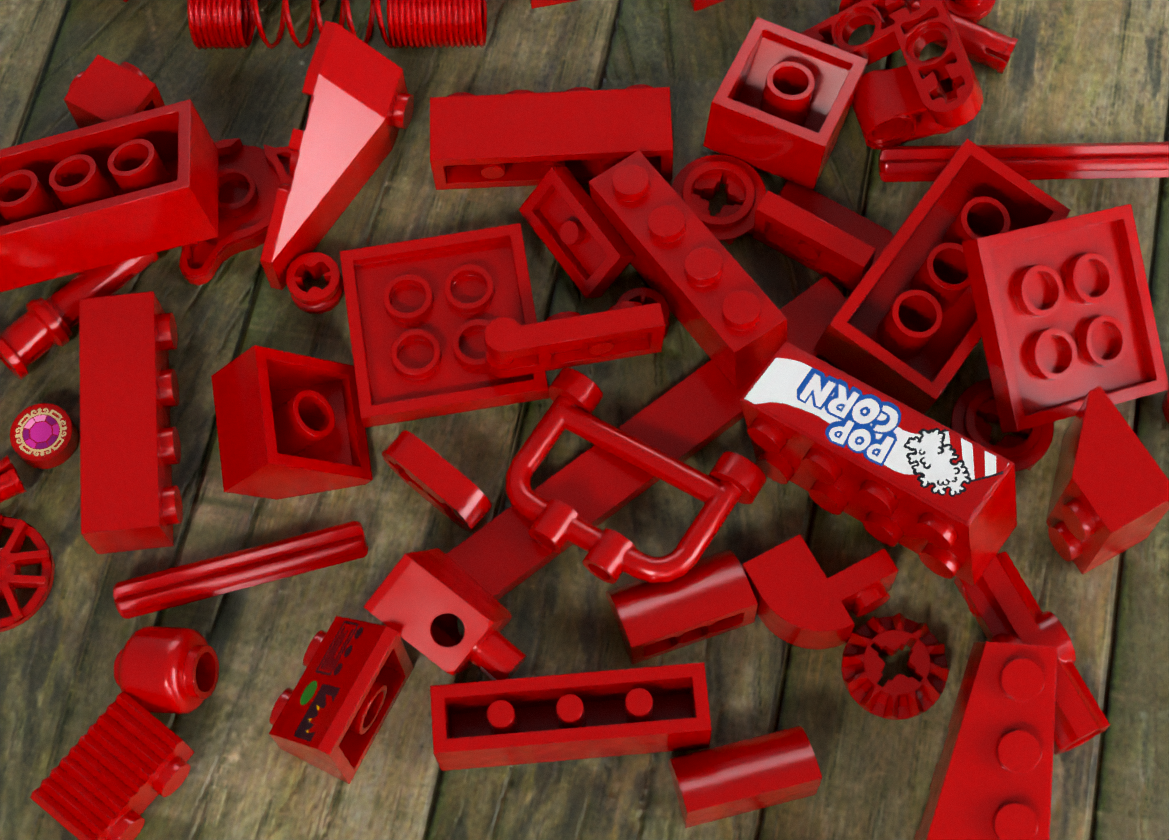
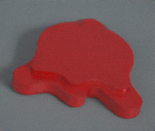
[179,138,292,286]

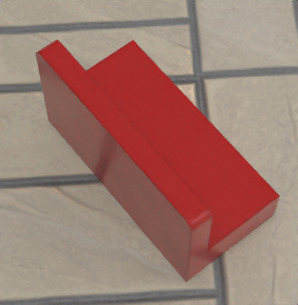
[753,180,893,292]

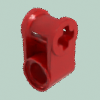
[852,56,958,150]

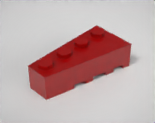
[914,641,1058,840]

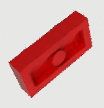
[518,167,635,298]

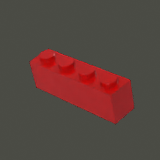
[430,84,673,190]
[588,150,787,389]
[79,291,183,554]
[430,662,712,771]

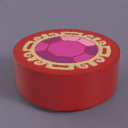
[10,403,78,469]

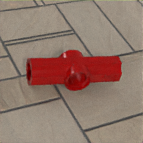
[954,551,1110,755]

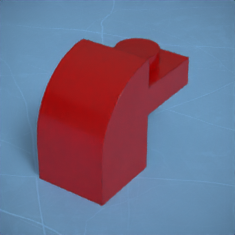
[742,534,898,650]

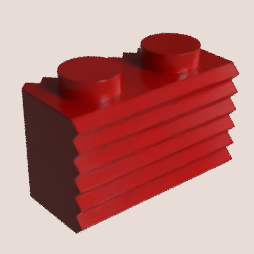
[30,692,195,840]

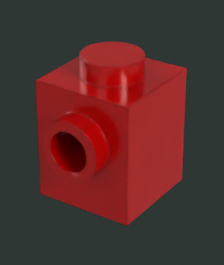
[64,54,165,129]

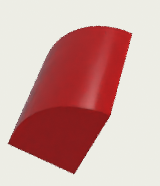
[606,549,758,665]
[668,726,822,828]

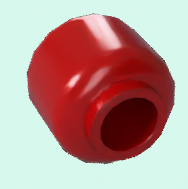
[114,626,219,714]

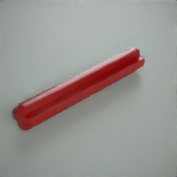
[113,521,368,619]

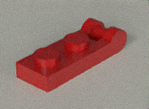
[484,301,665,378]

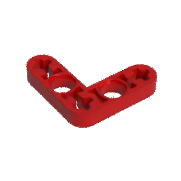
[800,0,984,128]

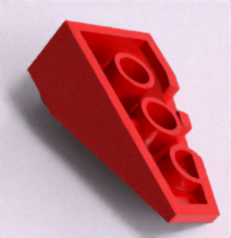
[260,21,414,290]

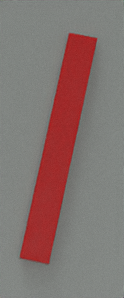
[446,276,847,601]

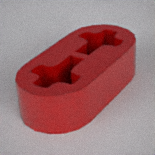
[382,430,492,532]

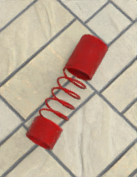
[187,0,487,50]

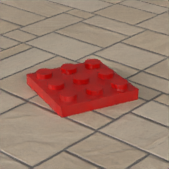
[962,204,1169,433]
[339,223,549,428]

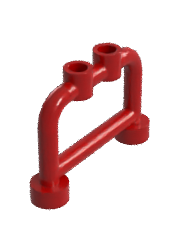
[506,368,767,584]

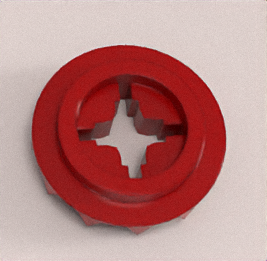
[672,155,766,245]
[950,379,1054,472]
[841,613,950,720]

